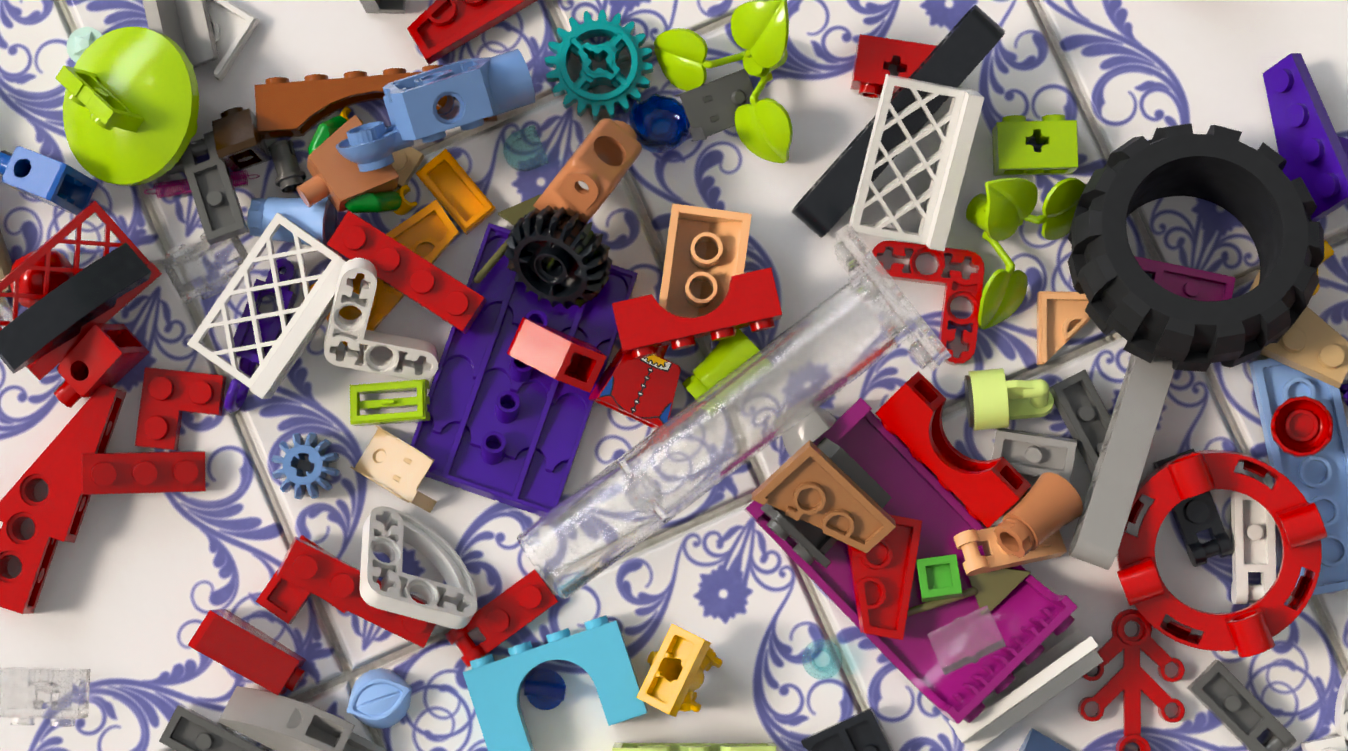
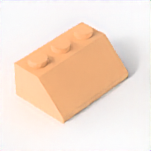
[659,203,752,333]

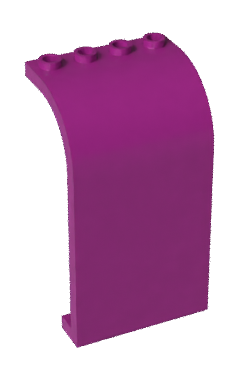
[745,398,1078,724]

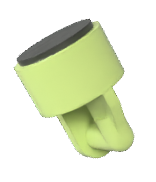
[964,368,1054,431]

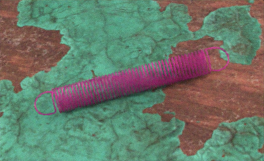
[144,170,260,198]

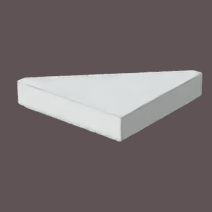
[206,0,260,82]

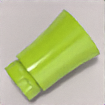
[682,329,771,412]

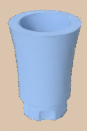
[247,197,337,249]

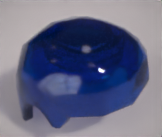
[629,93,690,153]

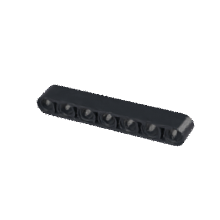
[791,5,1005,238]

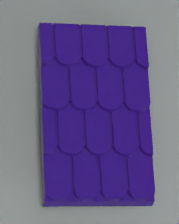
[410,223,638,520]

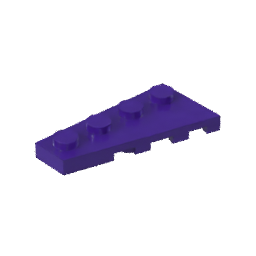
[1263,53,1348,222]

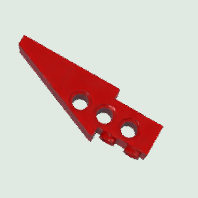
[0,384,127,614]

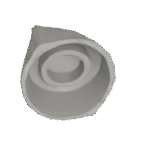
[781,405,837,457]

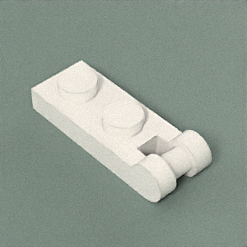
[1231,492,1276,604]

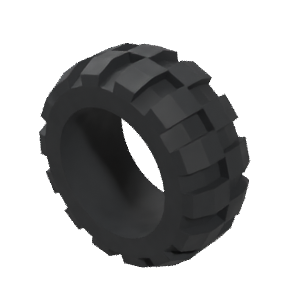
[1067,124,1324,372]

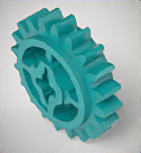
[545,10,653,120]

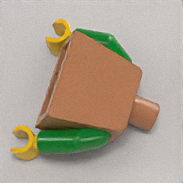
[296,107,417,215]

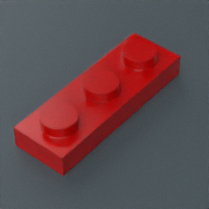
[81,451,206,495]

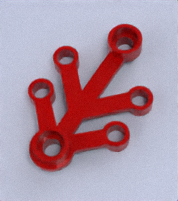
[1078,609,1185,751]

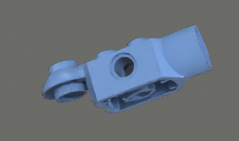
[336,49,535,172]

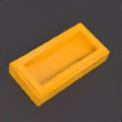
[416,149,496,235]

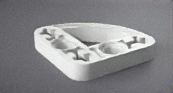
[359,506,477,629]

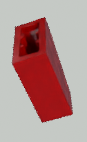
[188,609,306,695]

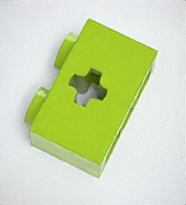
[992,114,1078,176]

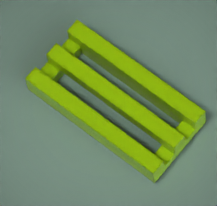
[350,379,430,426]

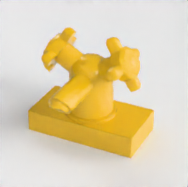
[636,624,723,717]

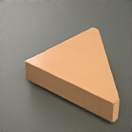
[1037,291,1091,365]

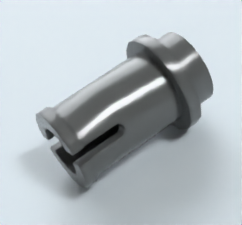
[268,139,306,193]

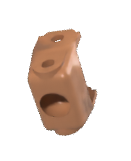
[533,118,642,224]

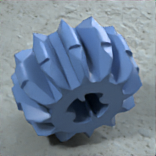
[271,432,340,500]

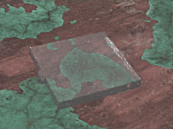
[927,605,1006,675]

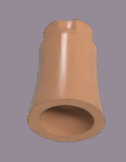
[994,472,1083,558]

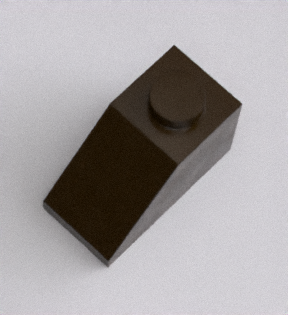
[212,107,271,172]

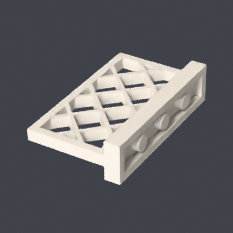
[848,74,984,251]
[187,213,348,399]
[948,628,1103,751]

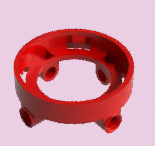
[1116,450,1327,658]

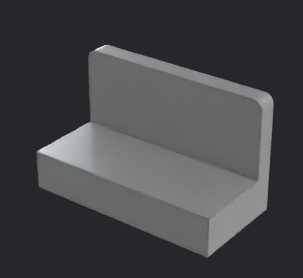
[143,0,218,68]

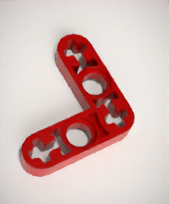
[869,241,985,365]

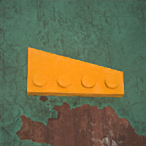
[309,200,460,347]

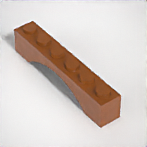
[254,65,498,139]

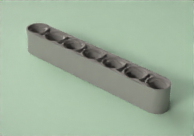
[1069,354,1174,570]

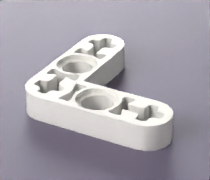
[324,258,438,380]

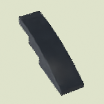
[0,243,151,374]

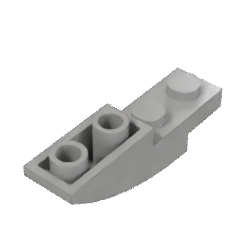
[218,686,386,751]

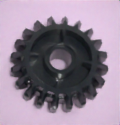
[504,205,613,309]

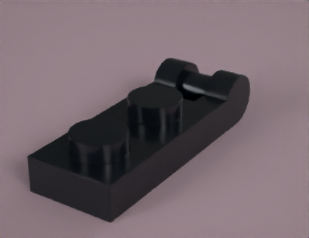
[1153,449,1233,567]

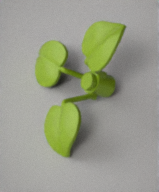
[654,0,793,163]
[966,178,1087,330]

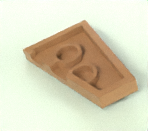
[752,440,896,553]

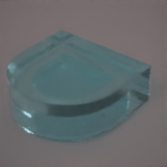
[503,125,549,172]

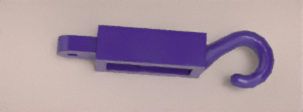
[224,259,297,413]

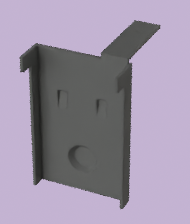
[675,69,754,142]

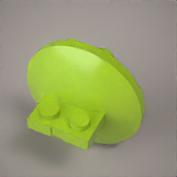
[55,27,199,186]

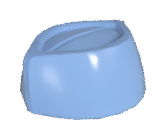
[346,668,412,729]

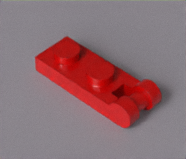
[444,569,559,668]

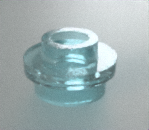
[802,639,842,680]

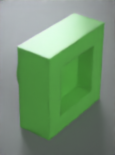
[916,554,962,602]

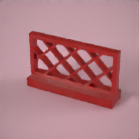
[0,201,162,380]

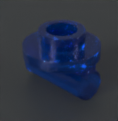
[524,669,566,710]

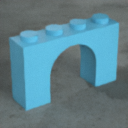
[463,615,648,751]

